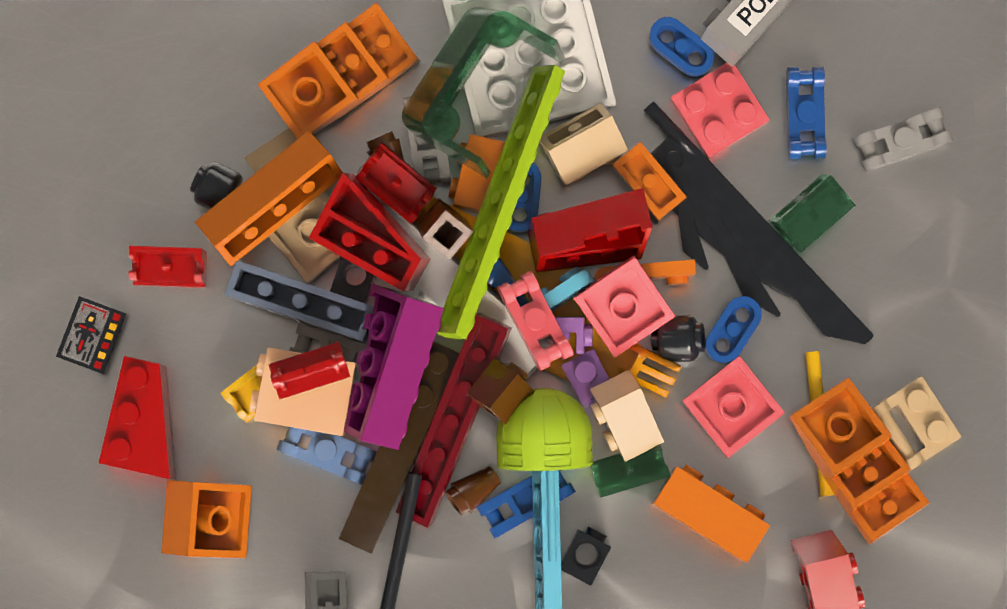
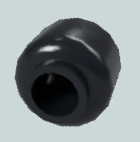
[190,162,243,210]
[651,314,706,362]

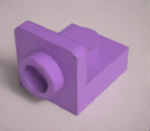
[549,317,593,354]

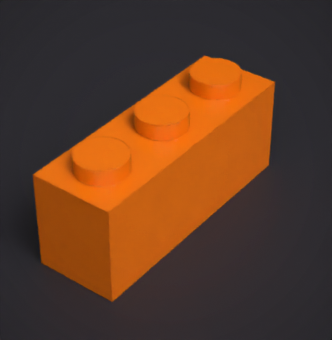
[651,464,771,563]

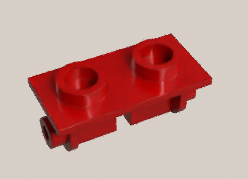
[268,341,351,400]

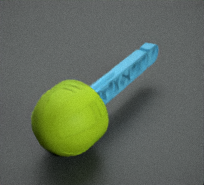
[496,388,593,609]

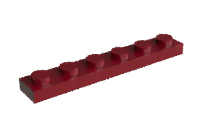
[395,313,512,528]

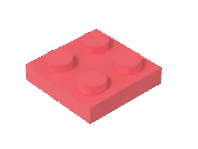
[670,63,770,159]
[573,255,675,357]
[682,356,785,458]

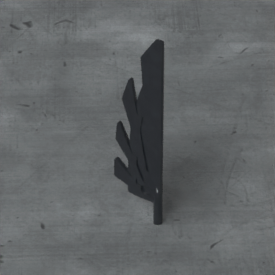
[644,101,874,344]

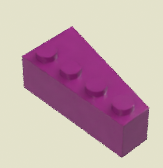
[344,284,444,450]

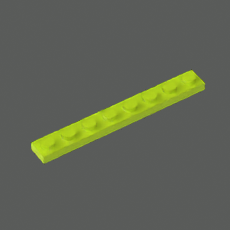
[437,65,565,339]

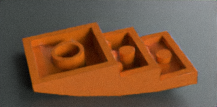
[257,2,420,139]
[790,377,930,545]

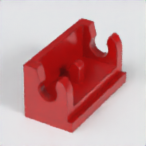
[355,142,437,224]
[128,246,207,288]

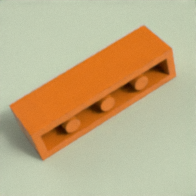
[195,131,343,266]

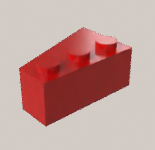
[309,173,431,292]
[98,356,176,480]

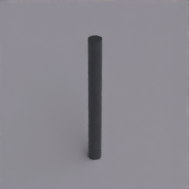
[380,472,422,609]

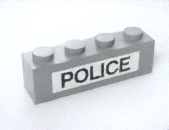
[700,0,793,67]

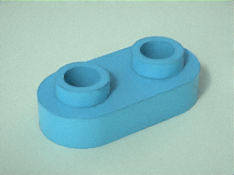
[529,267,595,311]

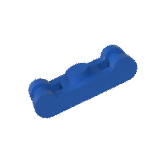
[786,67,827,159]
[477,470,576,539]

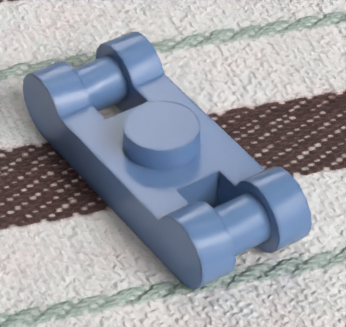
[276,426,377,485]

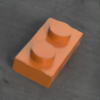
[612,142,687,221]

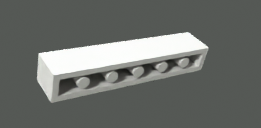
[384,204,553,379]

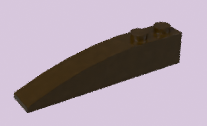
[339,341,459,554]

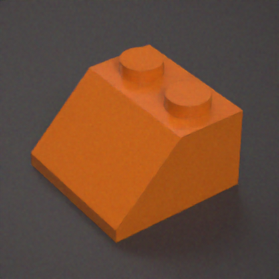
[161,480,252,558]

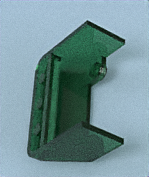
[402,7,565,178]

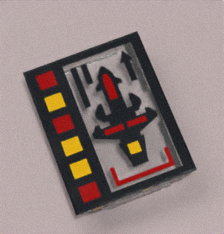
[56,296,127,374]

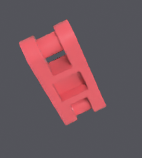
[497,271,574,371]

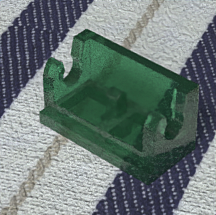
[768,174,856,252]
[589,445,671,498]

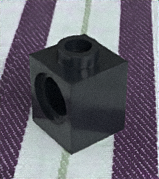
[330,257,377,304]
[561,526,611,586]

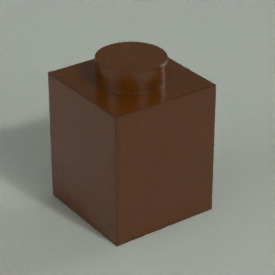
[416,198,473,259]
[467,358,535,425]

